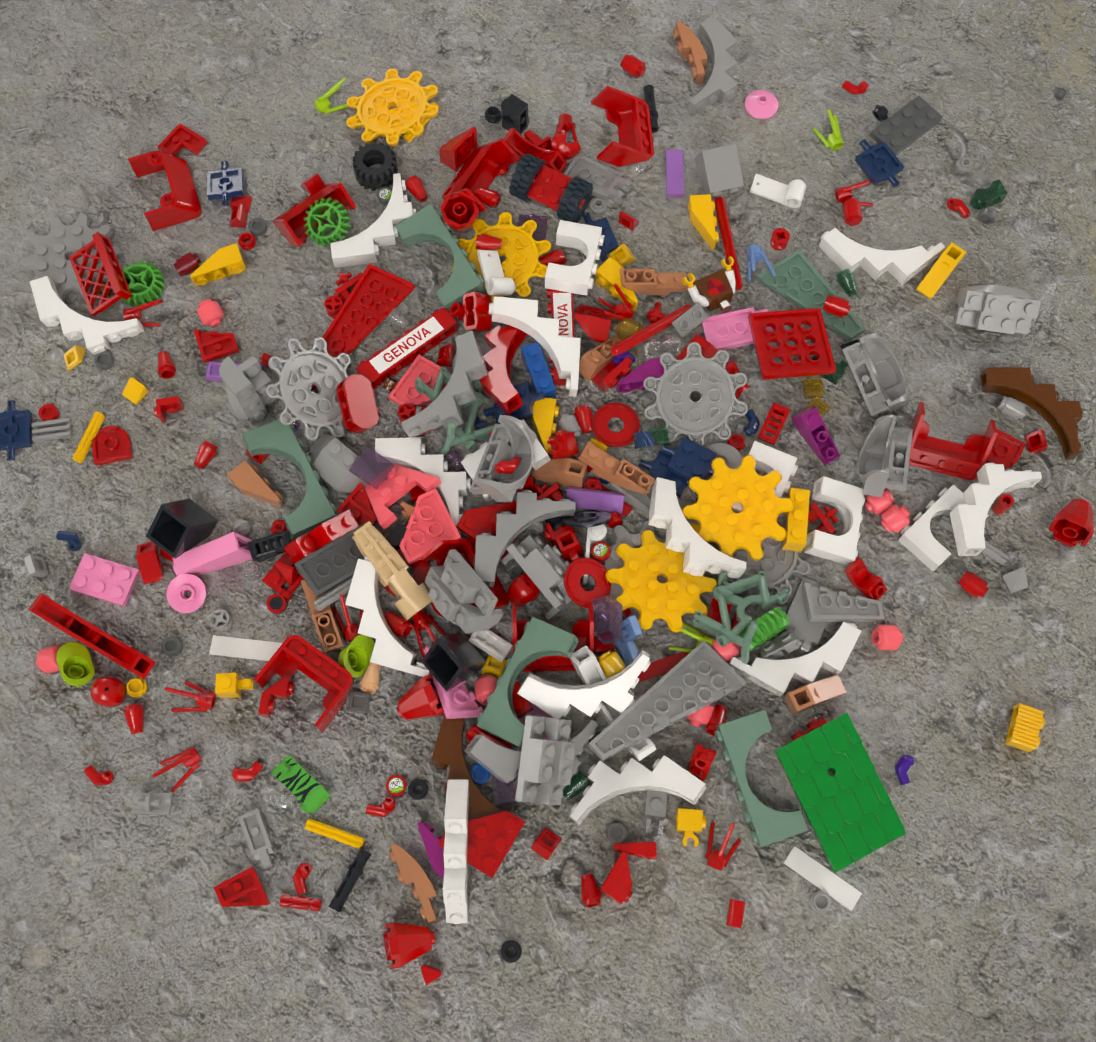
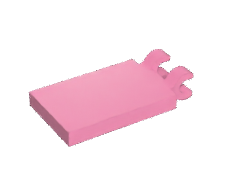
[701,307,774,351]

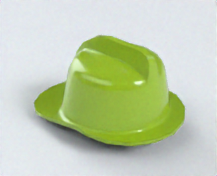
[338,634,375,678]
[56,642,95,688]

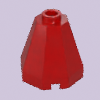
[440,191,479,234]
[1048,498,1094,547]
[396,674,444,720]
[383,922,435,970]

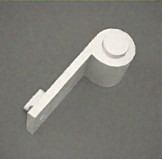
[750,174,806,208]
[477,250,516,296]
[583,524,607,583]

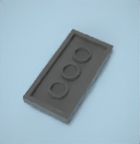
[869,96,943,156]
[295,525,364,598]

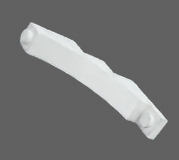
[819,228,945,285]
[489,296,581,397]
[345,556,431,677]
[729,622,861,697]

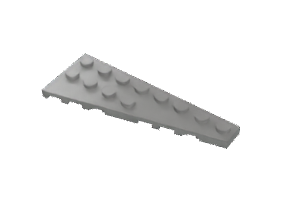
[588,641,747,761]

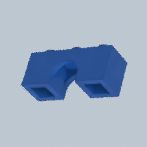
[521,342,556,399]

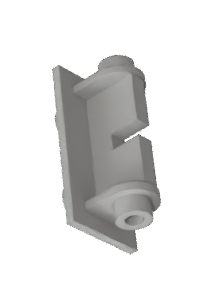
[671,302,708,338]
[760,628,803,660]

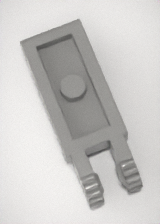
[644,790,667,834]

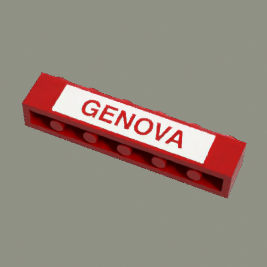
[547,289,575,386]
[356,307,458,390]

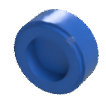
[470,763,491,785]

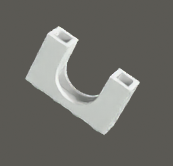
[545,220,604,296]
[461,419,551,503]
[732,441,798,513]
[804,476,865,565]
[898,484,989,572]

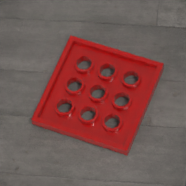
[748,308,836,380]

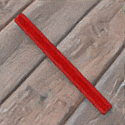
[714,197,743,291]
[610,304,693,356]

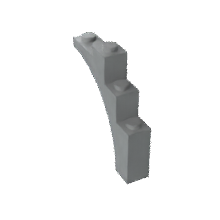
[688,15,738,116]
[401,331,488,438]
[475,490,575,587]
[464,719,599,783]

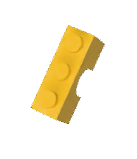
[782,488,810,552]

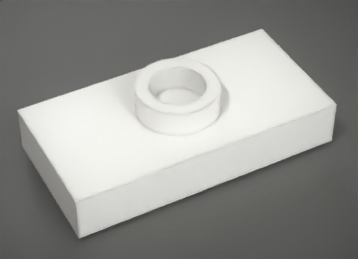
[469,629,513,663]

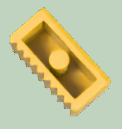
[1005,703,1045,752]

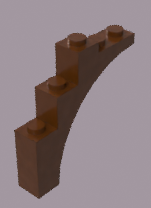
[980,367,1083,460]
[431,713,523,821]

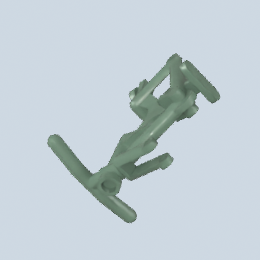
[415,367,498,456]
[693,571,789,664]

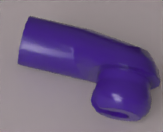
[612,352,636,365]
[895,755,914,785]

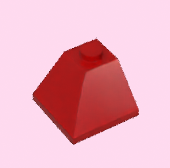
[439,127,478,172]
[575,304,615,343]
[599,852,633,905]

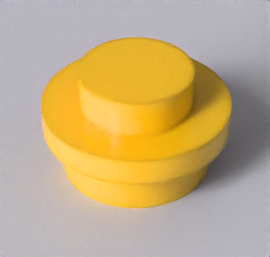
[126,678,147,698]

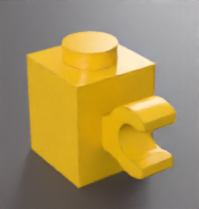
[215,673,254,698]
[675,808,706,848]

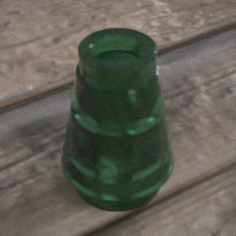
[836,269,858,297]
[562,770,591,801]

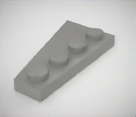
[802,582,885,622]

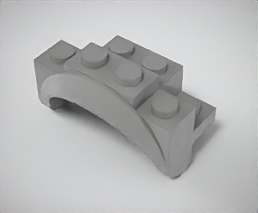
[954,285,1041,334]
[842,333,908,417]
[219,356,276,426]
[469,415,537,502]
[857,415,913,498]
[501,535,574,620]
[424,549,504,633]
[515,715,575,805]

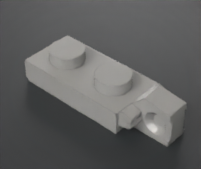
[238,808,274,869]

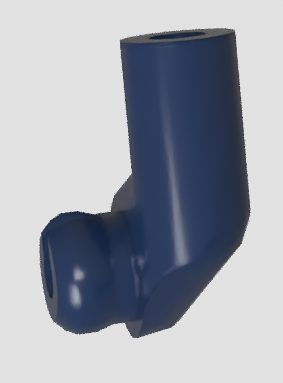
[56,530,82,551]

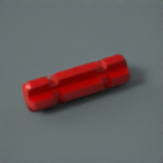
[280,894,322,912]

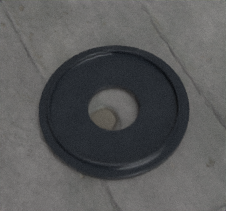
[561,510,611,528]

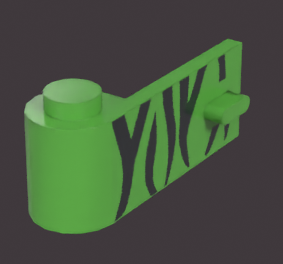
[271,754,331,814]

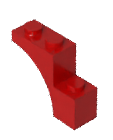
[503,128,567,173]
[284,510,359,564]

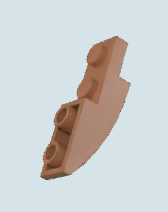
[673,21,708,85]
[619,269,689,296]
[578,441,655,495]
[301,580,343,653]
[389,843,438,923]

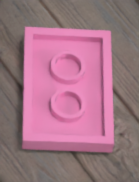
[69,553,140,607]

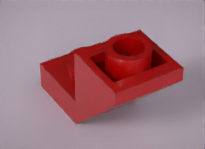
[136,541,164,585]
[844,558,887,601]
[258,676,295,718]

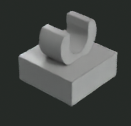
[20,555,49,578]

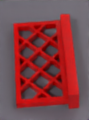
[69,232,132,317]

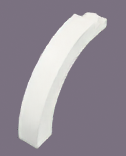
[570,645,656,761]

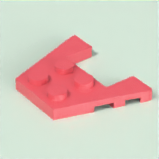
[364,463,441,530]

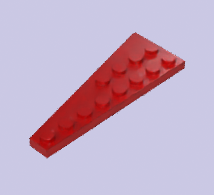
[311,264,415,391]

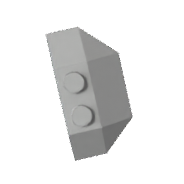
[311,433,377,493]

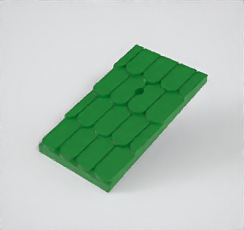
[775,713,906,874]

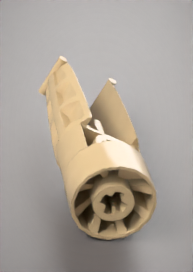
[352,521,432,621]

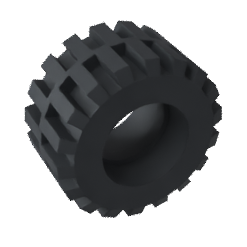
[352,142,398,191]

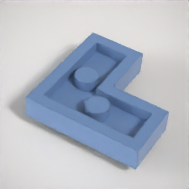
[611,615,642,667]

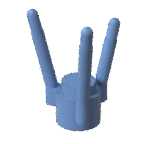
[747,244,776,282]

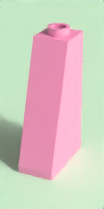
[172,532,253,576]

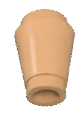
[360,662,381,694]

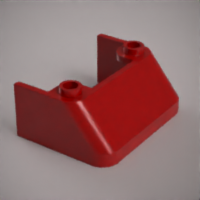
[591,86,654,167]
[442,138,521,212]
[128,151,202,231]
[273,182,357,247]
[909,402,998,480]
[421,539,509,609]
[512,603,594,672]
[253,635,353,733]

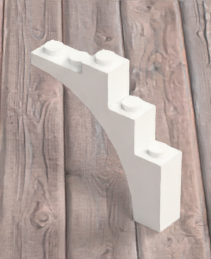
[330,173,416,268]
[30,276,144,355]
[375,437,471,532]
[950,463,1042,556]
[648,477,746,579]
[517,650,651,719]
[570,755,707,825]
[443,780,469,924]

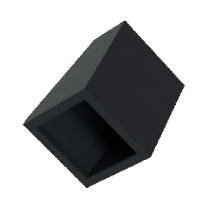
[145,499,218,559]
[421,632,486,692]

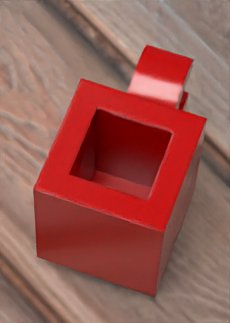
[547,429,579,459]
[555,529,584,562]

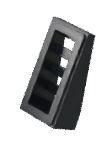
[248,531,291,563]

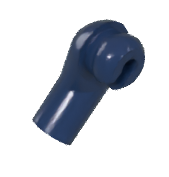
[744,409,760,436]

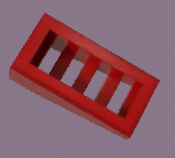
[757,403,790,446]
[613,841,657,860]

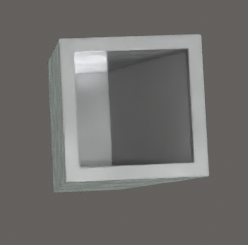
[694,144,744,197]

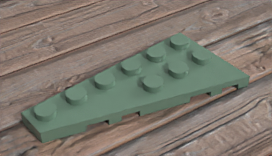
[756,250,866,341]

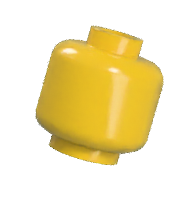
[597,650,625,679]

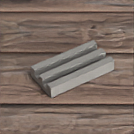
[31,418,72,443]

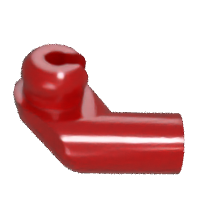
[293,863,312,896]

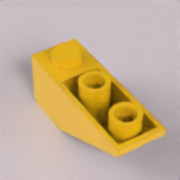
[688,194,719,249]
[916,242,966,299]
[190,243,247,287]
[595,257,638,311]
[532,397,560,454]

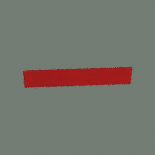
[638,647,696,683]

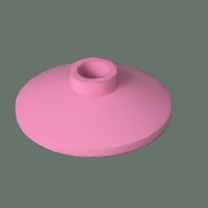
[744,90,778,119]
[166,574,206,613]

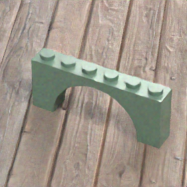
[395,204,485,313]
[242,419,337,539]
[477,617,579,749]
[714,710,808,847]

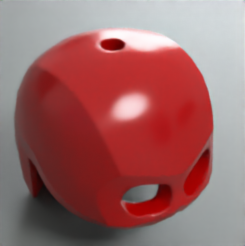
[550,130,581,160]
[507,573,541,607]
[90,677,126,708]

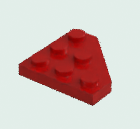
[455,501,518,559]
[438,811,525,879]

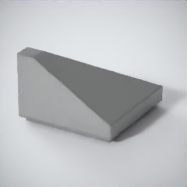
[1002,567,1028,594]

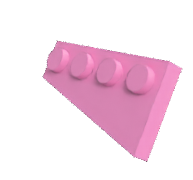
[424,646,484,719]

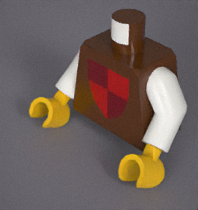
[682,256,736,313]

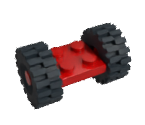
[509,153,593,223]

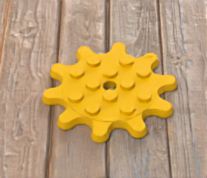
[346,69,439,147]
[452,212,551,303]
[682,455,794,561]
[605,530,717,633]

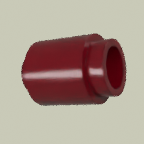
[173,252,201,276]

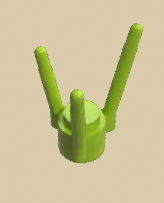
[313,77,349,115]
[813,109,844,151]
[669,622,715,653]

